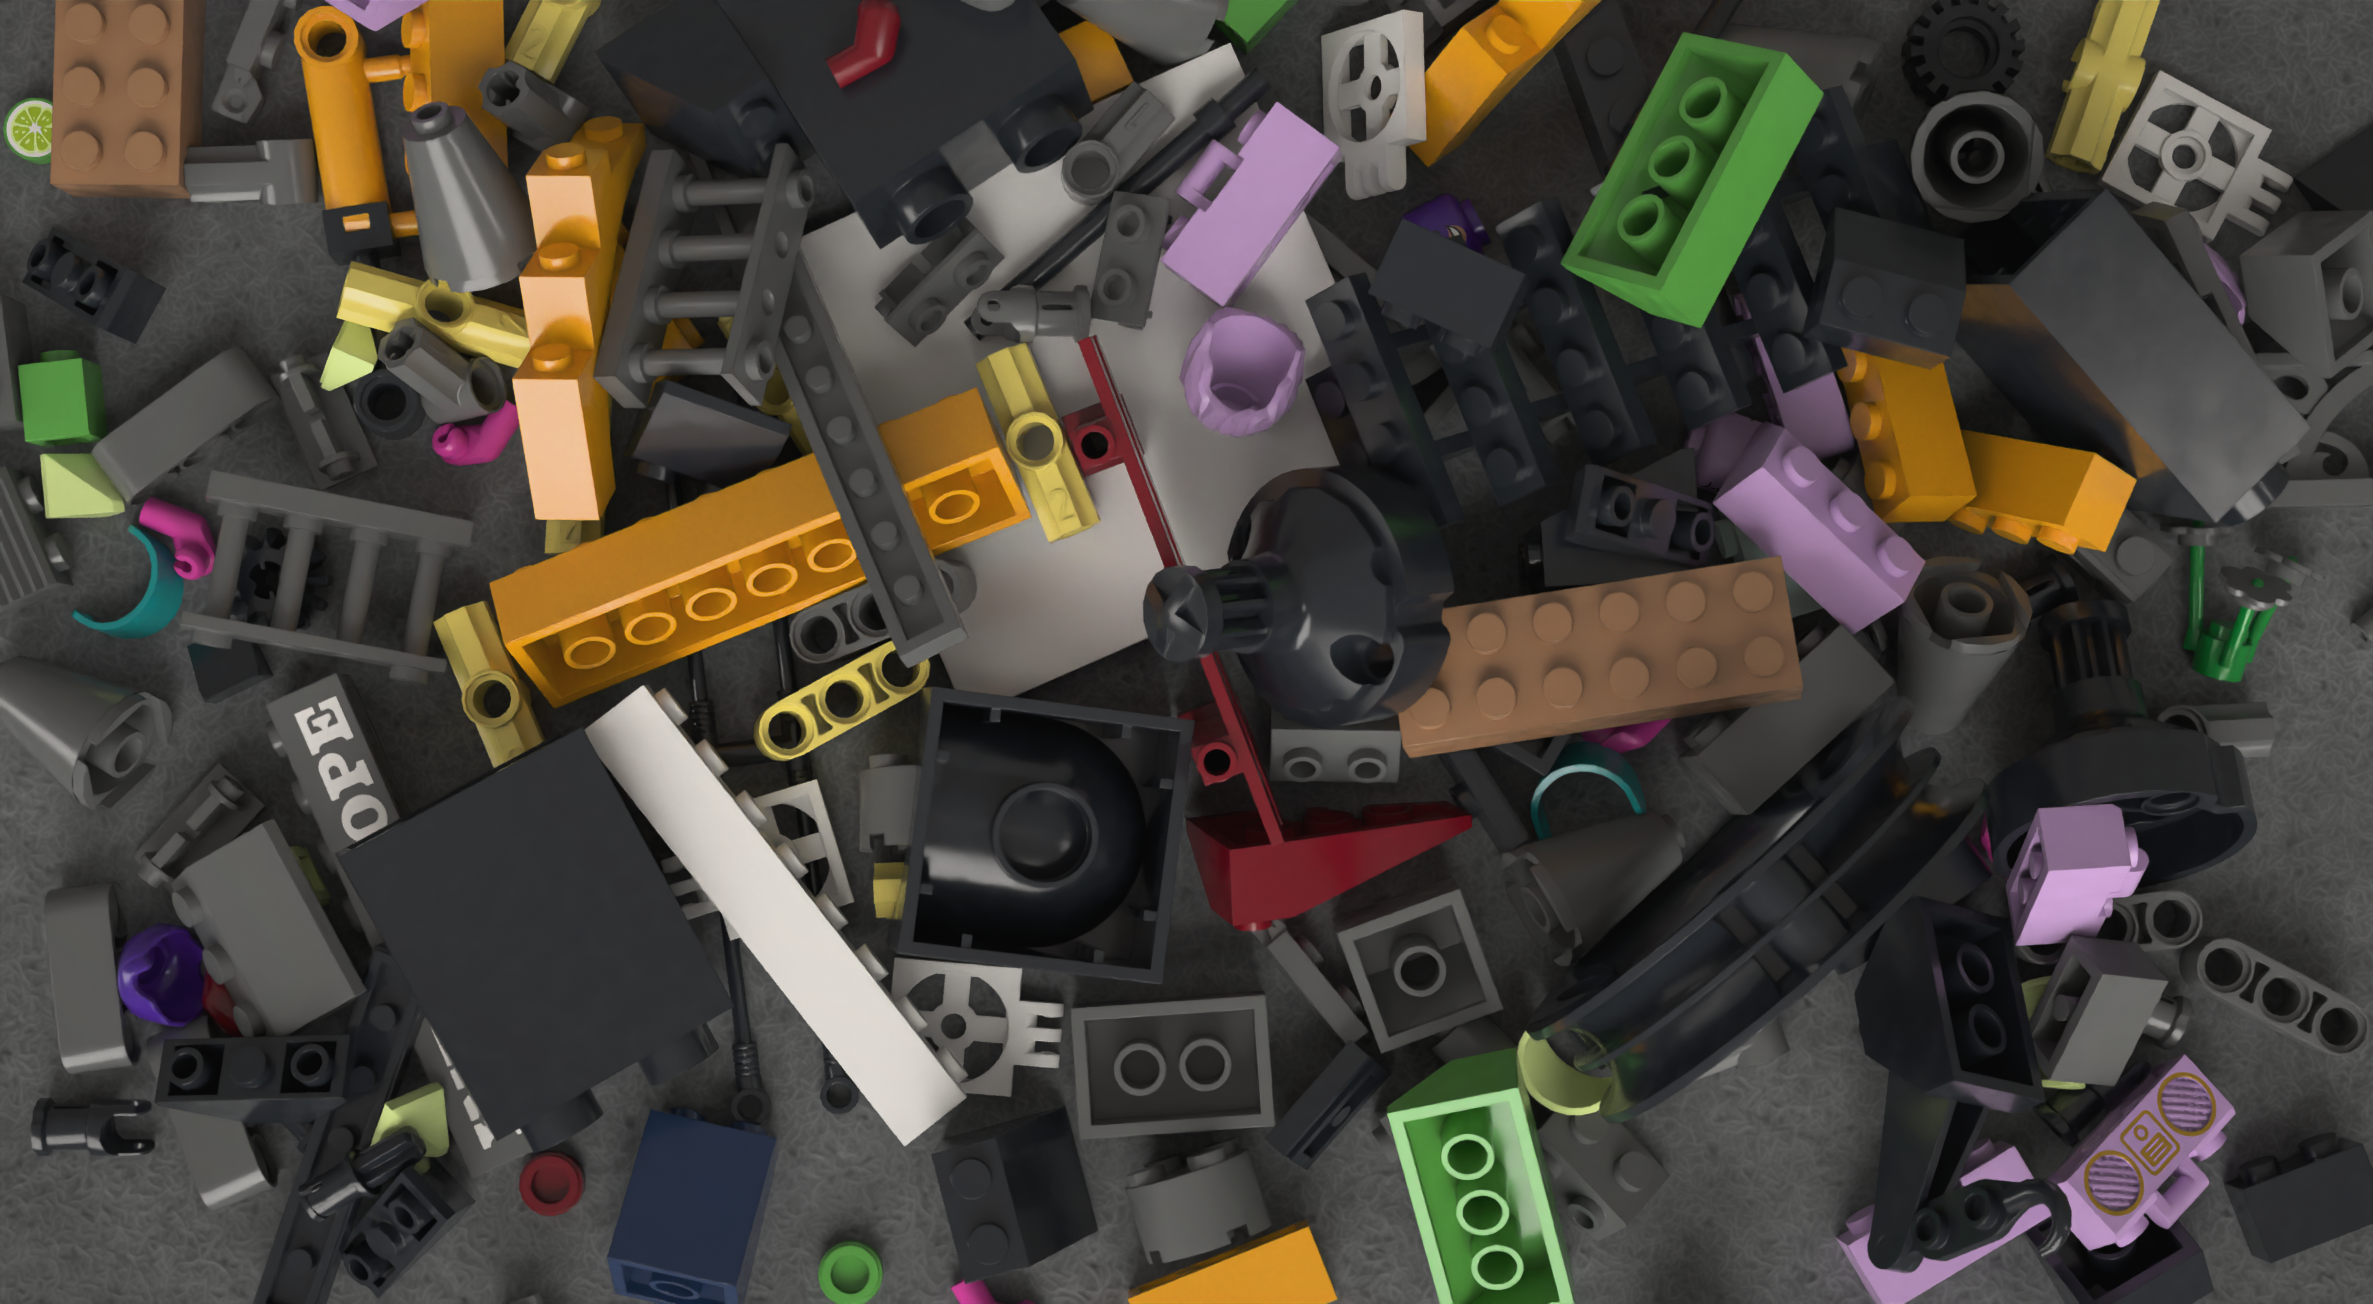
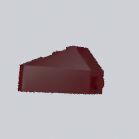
[1186,801,1472,931]

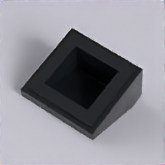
[187,619,273,704]

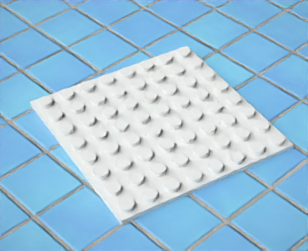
[800,43,1339,697]

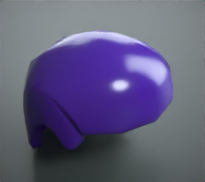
[117,923,205,1027]

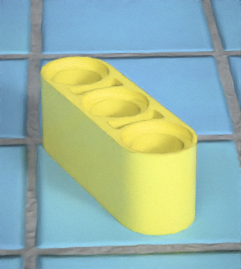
[753,641,930,761]

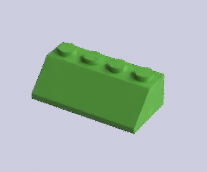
[1560,32,1824,328]
[1387,1047,1575,1304]

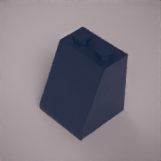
[607,1107,778,1304]

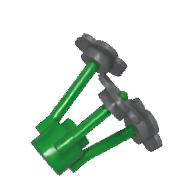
[2160,520,2326,682]

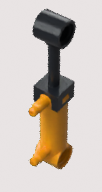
[294,6,426,440]

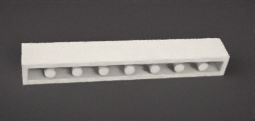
[584,685,969,1147]

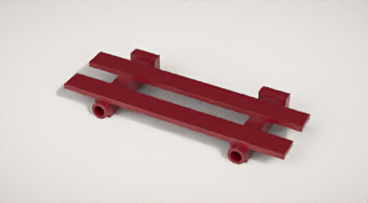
[1061,334,1285,847]

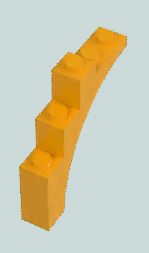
[1390,0,1602,167]
[512,116,647,520]

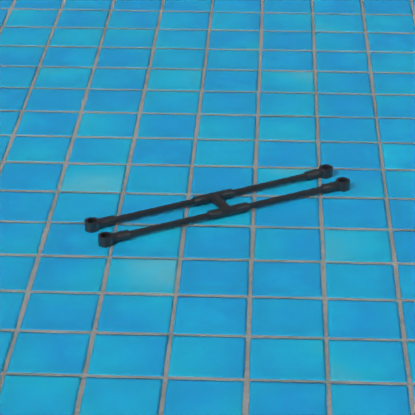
[665,390,860,1125]

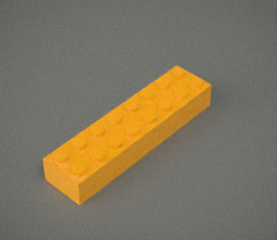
[489,387,1032,709]

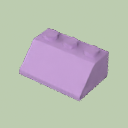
[1712,421,1926,635]

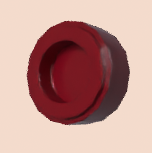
[519,1150,586,1216]

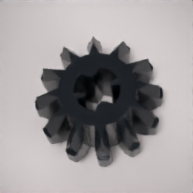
[231,527,334,630]

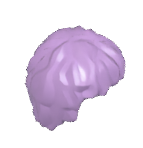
[1179,307,1305,438]

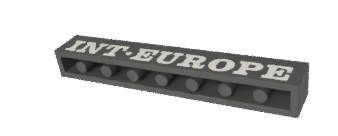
[265,673,532,1178]

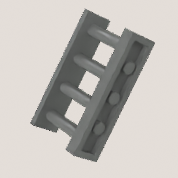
[593,143,816,408]
[180,470,474,685]

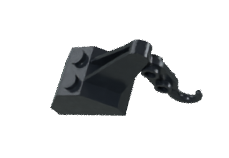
[1854,896,2072,1274]

